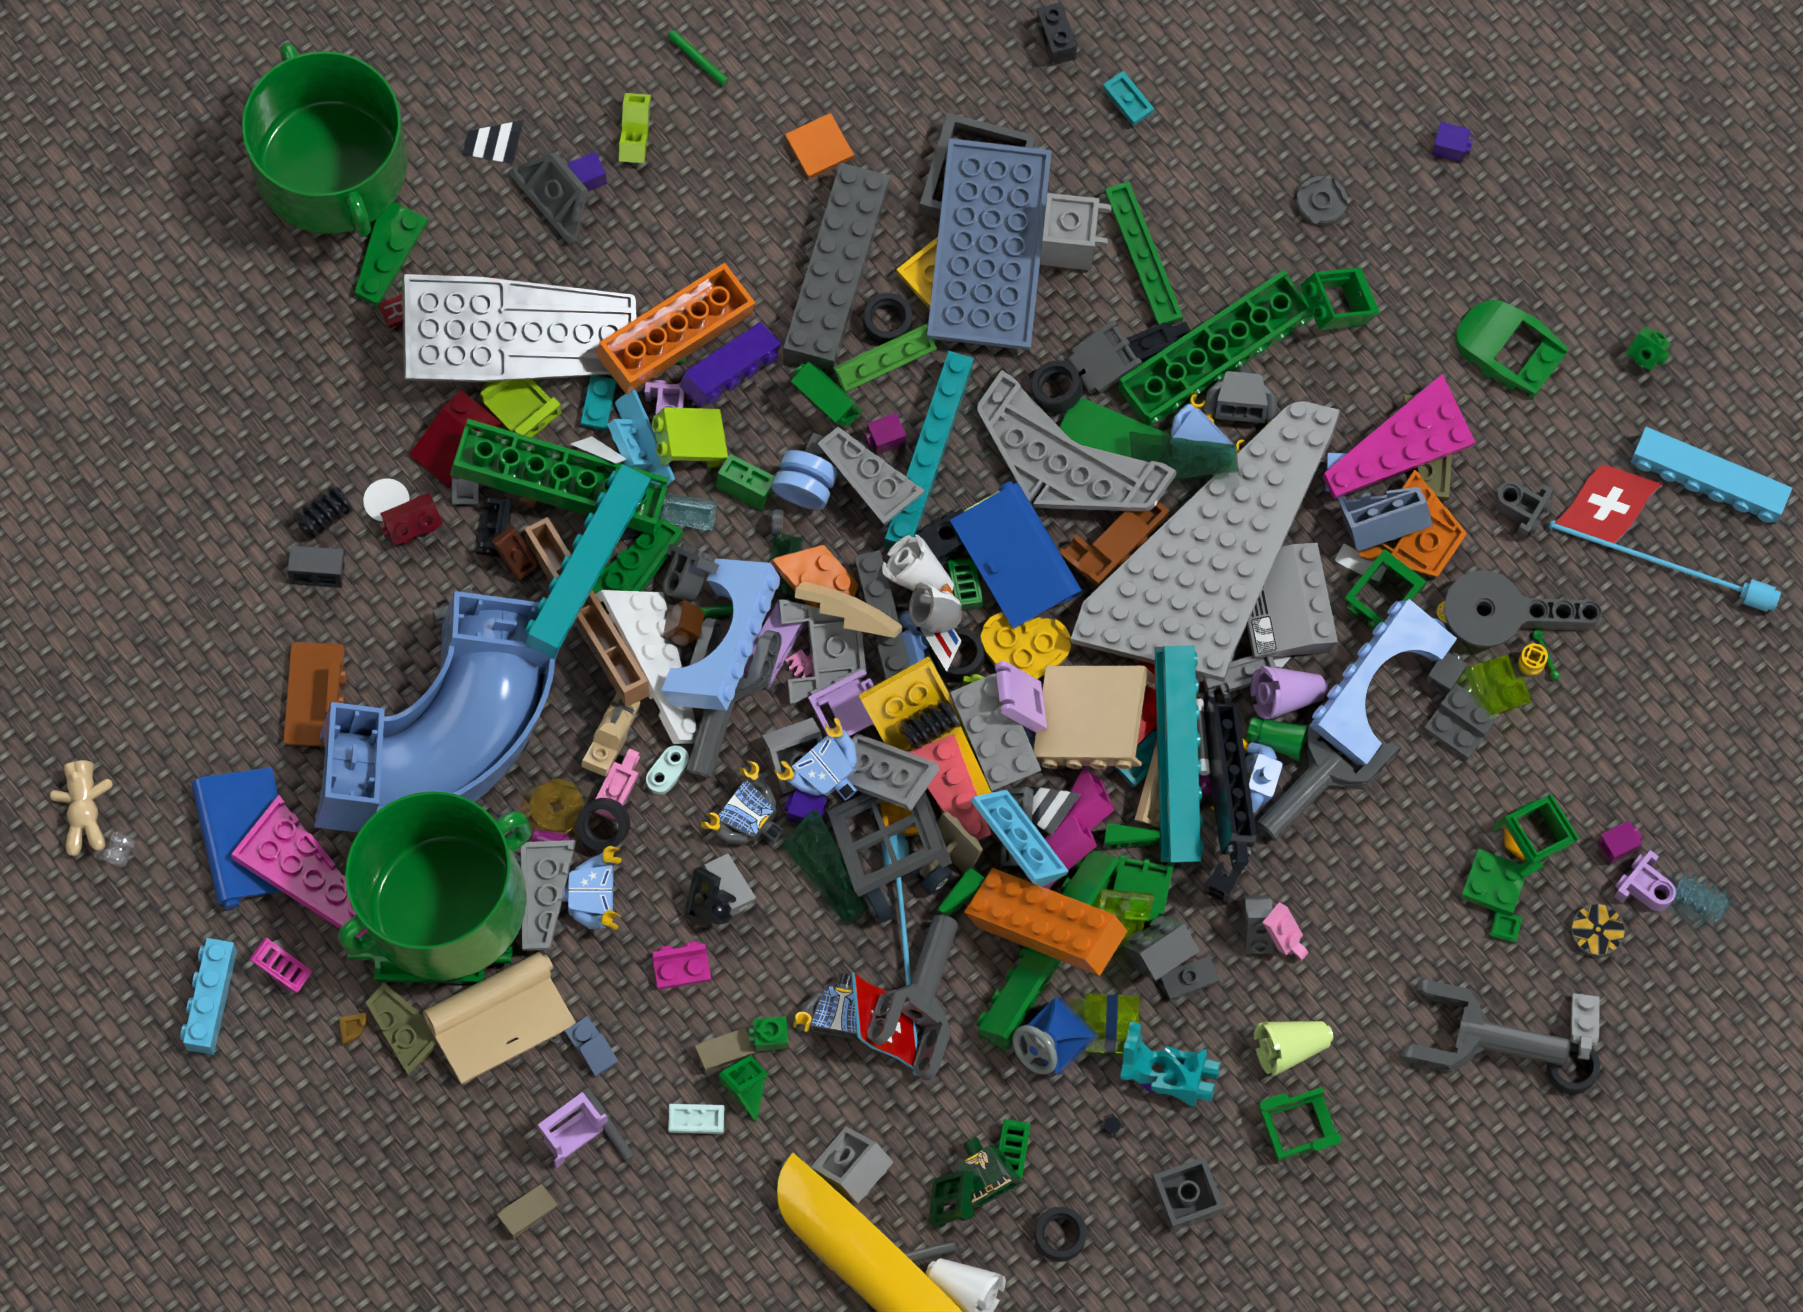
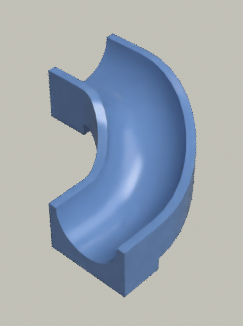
[314,591,559,833]

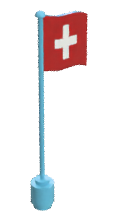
[1548,464,1781,612]
[852,833,918,1076]

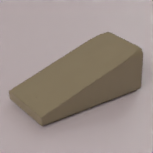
[695,1028,756,1074]
[497,1184,558,1239]

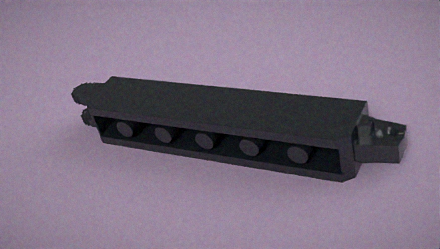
[1203,691,1257,870]

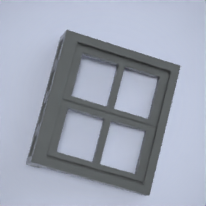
[827,790,952,897]

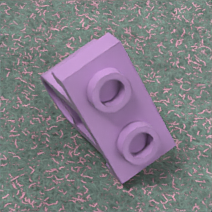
[645,380,697,414]
[1614,850,1676,911]

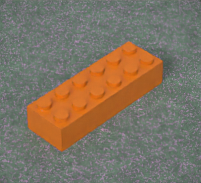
[596,263,756,395]
[965,868,1128,976]

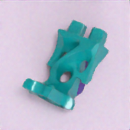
[1121,1021,1220,1107]

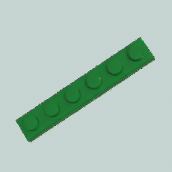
[1104,181,1183,325]

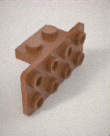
[284,642,347,747]

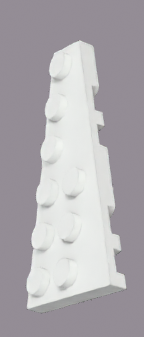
[595,590,698,744]

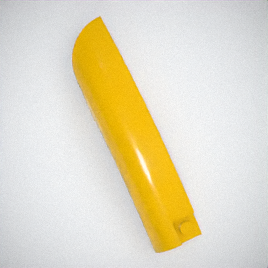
[777,1153,963,1312]

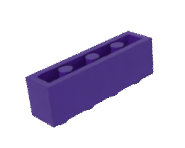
[680,322,781,408]

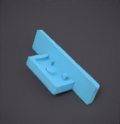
[607,390,675,485]

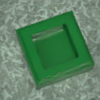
[1489,912,1522,944]

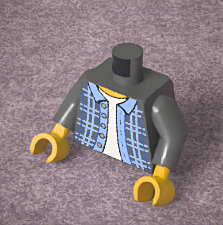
[700,760,783,844]
[793,973,862,1042]

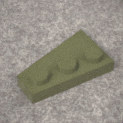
[365,982,438,1077]

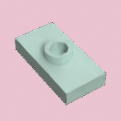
[668,1104,724,1134]

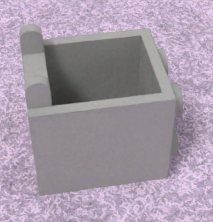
[1040,193,1112,270]

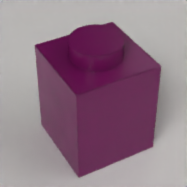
[864,413,906,455]
[1597,821,1643,865]

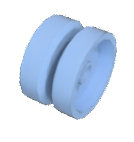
[771,450,838,510]

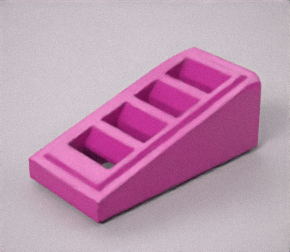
[249,938,312,993]

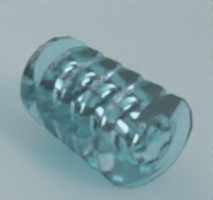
[1674,869,1734,923]

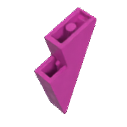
[1026,767,1114,888]

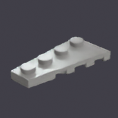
[818,427,925,525]

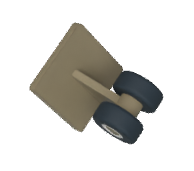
[909,811,983,895]

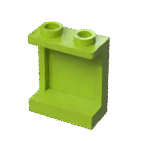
[480,380,562,445]
[652,407,728,468]

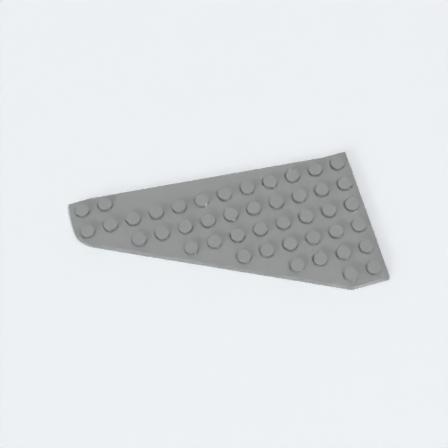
[1071,401,1340,682]

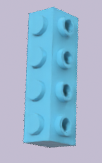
[180,938,237,1055]

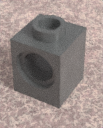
[1425,652,1467,696]

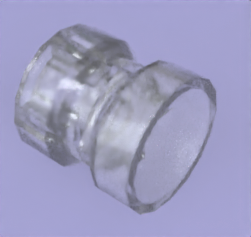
[101,832,136,868]

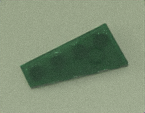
[1129,431,1239,480]
[782,809,868,926]

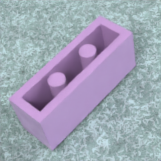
[743,601,806,690]

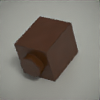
[663,600,705,647]

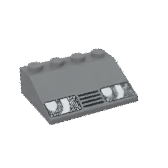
[1247,543,1338,658]

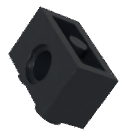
[1036,2,1077,66]
[917,508,966,564]

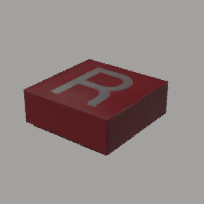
[379,294,403,329]

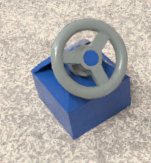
[1013,997,1099,1074]

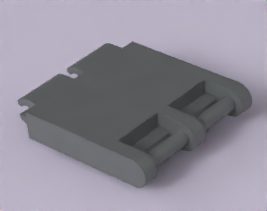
[1068,320,1142,394]

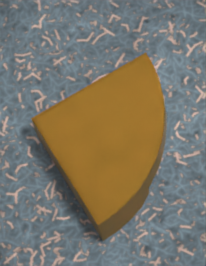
[339,1013,367,1046]

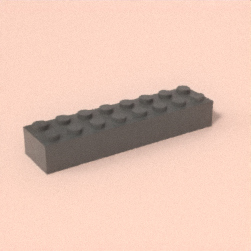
[783,162,890,372]

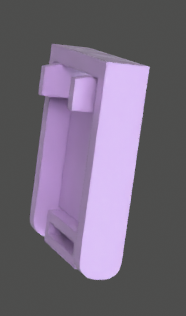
[995,661,1047,733]
[808,669,874,737]

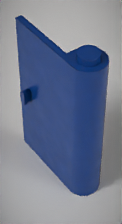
[950,481,1082,629]
[191,767,282,910]

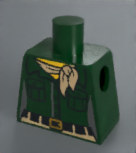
[958,1137,1023,1208]

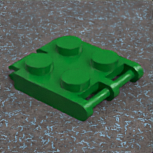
[1110,854,1174,923]

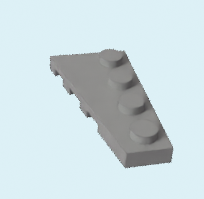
[521,840,576,951]

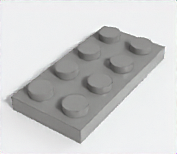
[950,672,1042,791]
[848,733,940,811]

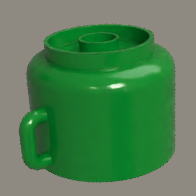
[242,43,408,237]
[338,791,532,980]

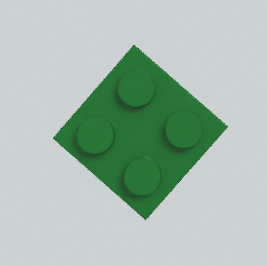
[1461,849,1526,917]

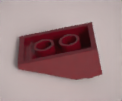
[409,390,501,488]

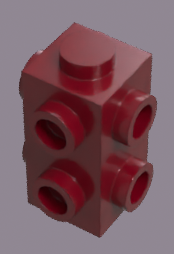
[379,493,443,545]

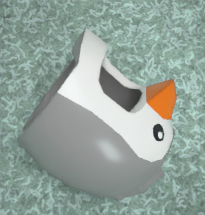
[909,582,962,633]

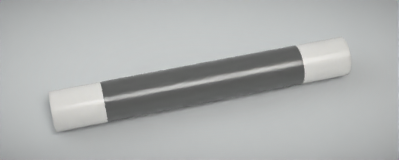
[1196,699,1210,775]

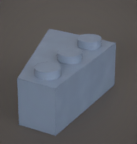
[1338,487,1433,551]

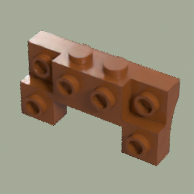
[1059,501,1169,588]

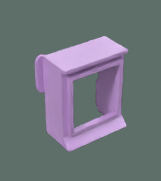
[538,1092,608,1167]

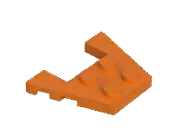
[1357,470,1467,578]

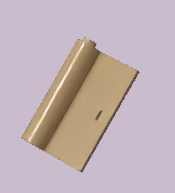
[423,952,576,1085]

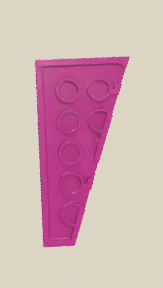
[1323,374,1476,499]
[231,795,367,938]

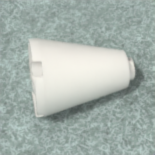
[882,534,954,595]
[926,1258,1006,1312]

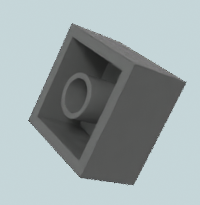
[1122,916,1200,981]
[1151,1157,1224,1233]

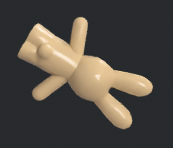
[50,760,113,856]

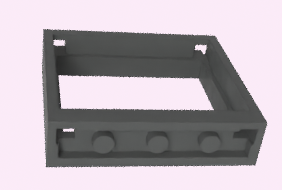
[919,112,1040,219]

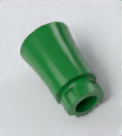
[1246,717,1308,761]

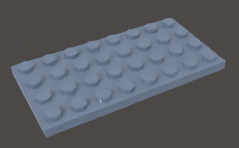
[927,138,1052,350]

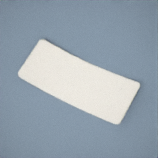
[1335,544,1387,581]

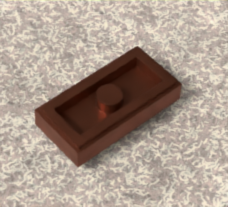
[491,525,539,581]

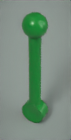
[1533,630,1560,680]

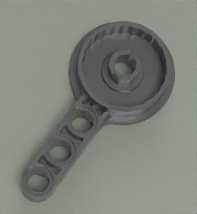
[1444,570,1602,647]

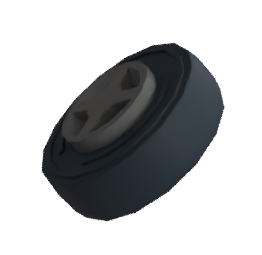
[862,886,894,923]

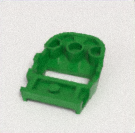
[1455,300,1569,400]

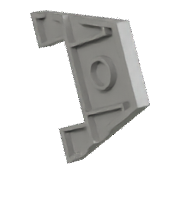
[778,600,866,704]

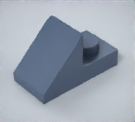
[565,1016,618,1077]

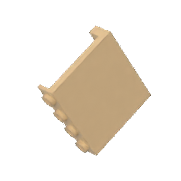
[1034,666,1154,770]

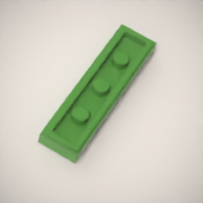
[833,324,937,392]

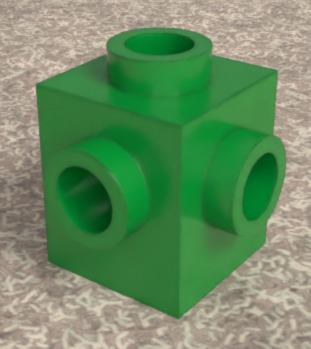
[1626,326,1672,371]

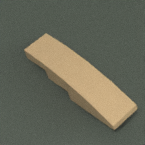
[795,581,902,638]

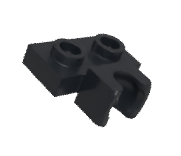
[683,867,736,928]

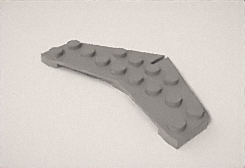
[977,370,1176,512]

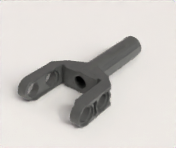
[686,618,782,779]
[1256,727,1401,841]
[867,915,958,1080]
[1400,980,1570,1072]

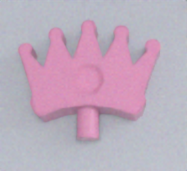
[785,650,813,678]

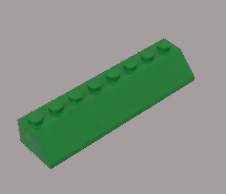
[976,850,1120,1052]

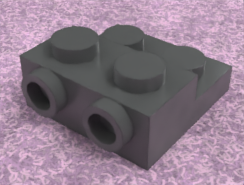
[1423,684,1500,761]

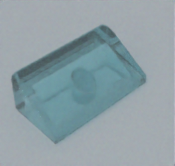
[662,493,719,531]

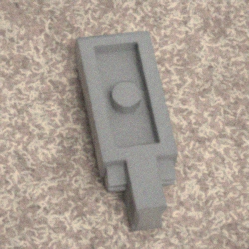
[1203,655,1277,693]
[1570,993,1600,1059]

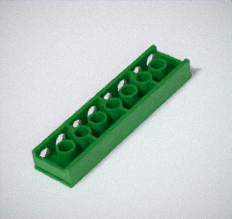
[1117,269,1314,426]
[450,419,669,535]

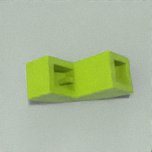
[619,93,651,163]

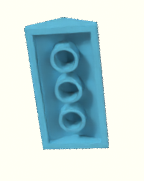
[970,790,1069,887]

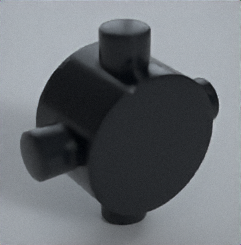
[1100,1114,1124,1138]

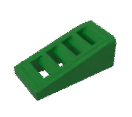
[948,557,983,611]
[1103,823,1161,850]
[938,868,985,916]
[999,1119,1031,1180]

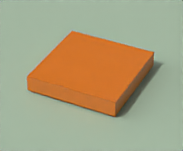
[785,113,854,180]

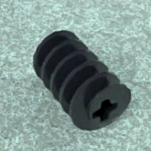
[293,486,354,539]
[899,699,961,749]

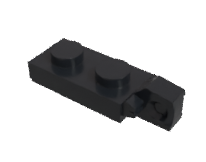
[1118,321,1190,362]

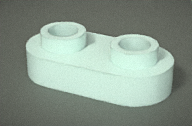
[646,745,689,795]

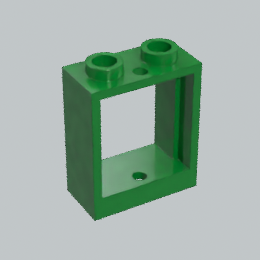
[1300,267,1380,330]
[791,362,864,429]
[1345,549,1426,630]

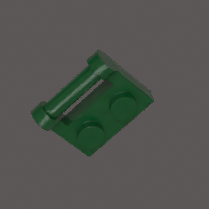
[929,1170,974,1229]

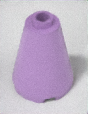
[1250,666,1328,719]

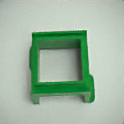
[1492,794,1580,877]
[1259,1087,1341,1164]

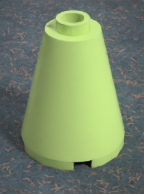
[1254,1021,1333,1076]

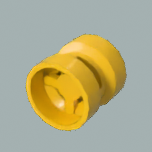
[1518,643,1548,677]

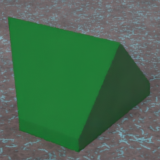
[719,1055,769,1122]

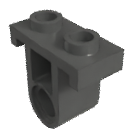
[1494,482,1554,540]
[663,543,719,602]
[1243,895,1273,954]

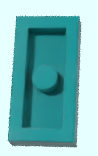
[1103,71,1154,127]
[581,376,617,431]
[1115,730,1157,787]

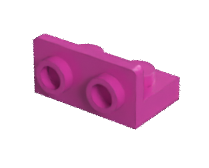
[652,941,711,990]

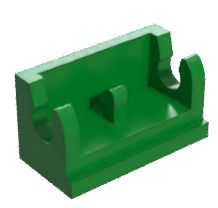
[715,454,775,511]

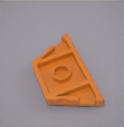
[769,545,858,608]

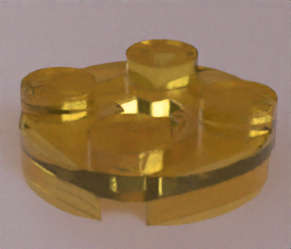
[530,779,584,833]

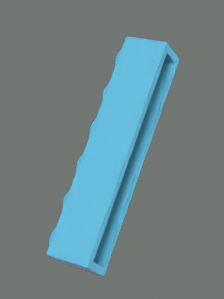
[1630,427,1792,523]

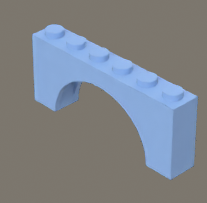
[661,559,780,711]
[1310,599,1457,766]

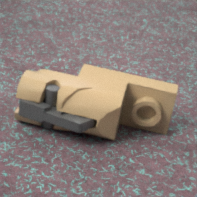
[581,693,640,777]

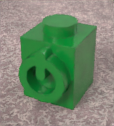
[749,1016,789,1052]

